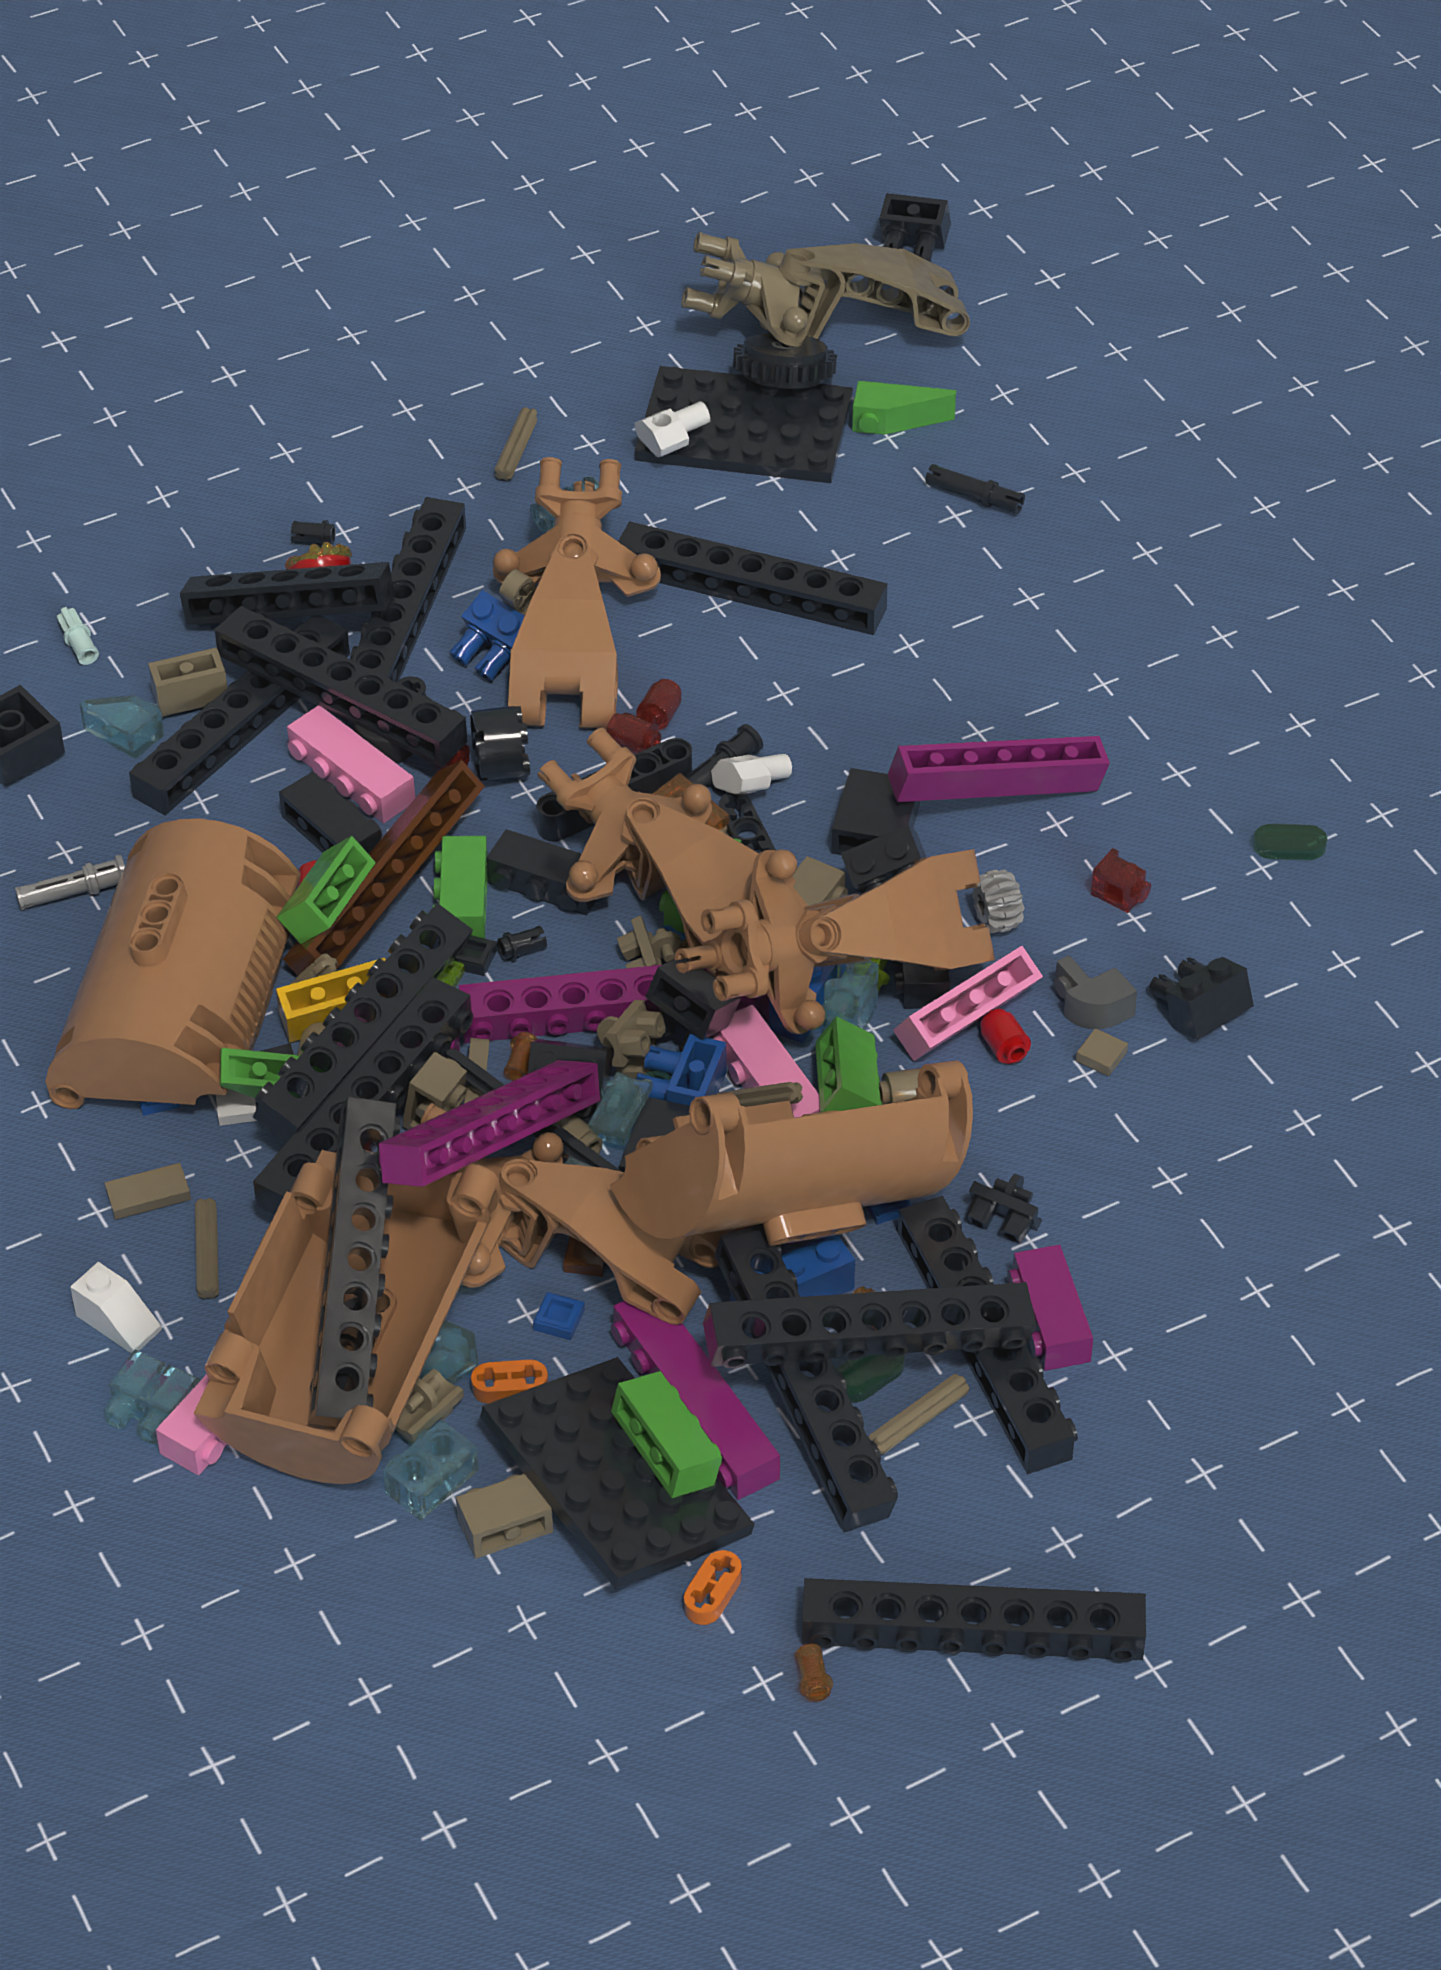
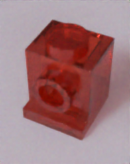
[1091,848,1151,913]

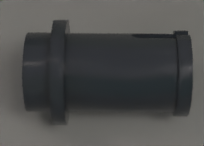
[291,520,336,547]
[497,926,547,961]

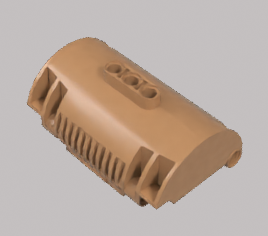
[45,818,301,1109]
[610,1060,973,1246]
[194,1150,502,1484]

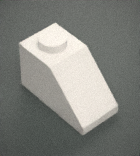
[70,1262,162,1355]

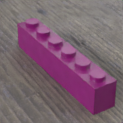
[888,736,1110,802]
[611,1301,780,1500]

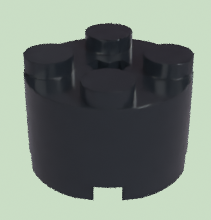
[470,706,530,781]

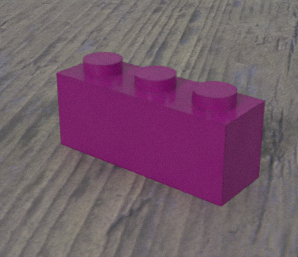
[1007,1244,1093,1371]

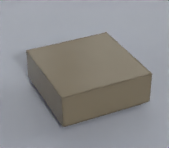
[1076,1028,1128,1076]

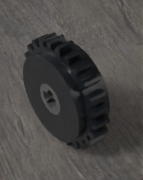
[733,333,837,389]

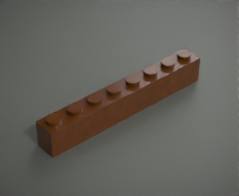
[283,760,485,976]

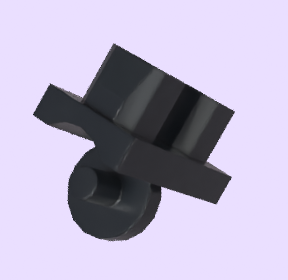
[967,1173,1042,1244]

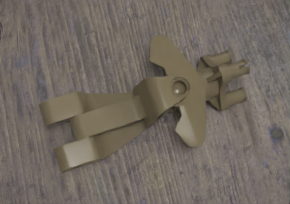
[681,232,970,347]

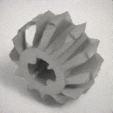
[972,869,1025,933]

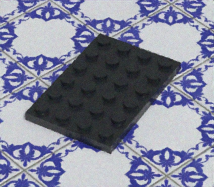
[635,366,853,483]
[480,1357,755,1589]

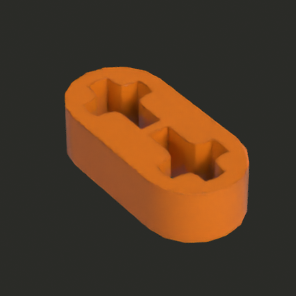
[471,1360,548,1404]
[684,1550,742,1625]

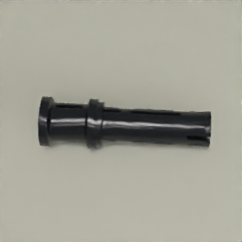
[670,724,763,798]

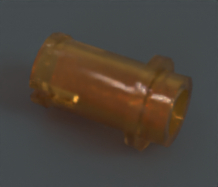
[503,1032,538,1081]
[795,1644,833,1702]

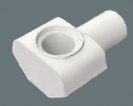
[635,401,710,457]
[711,754,792,794]

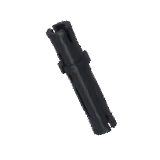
[926,464,1025,514]

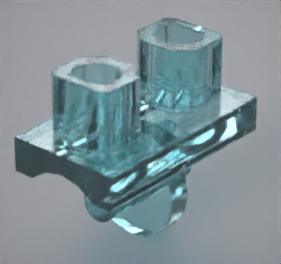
[589,1072,653,1145]

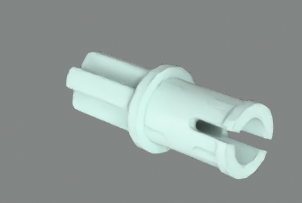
[57,607,99,665]

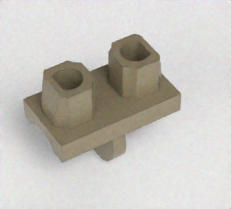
[617,915,682,968]
[597,1000,666,1067]
[396,1368,464,1445]

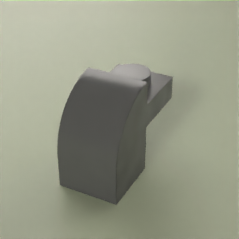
[1054,956,1137,1029]

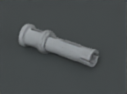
[15,854,125,910]

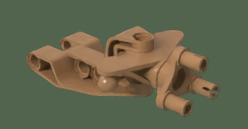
[493,457,661,729]
[537,727,808,978]
[675,849,995,1034]
[420,1103,736,1325]

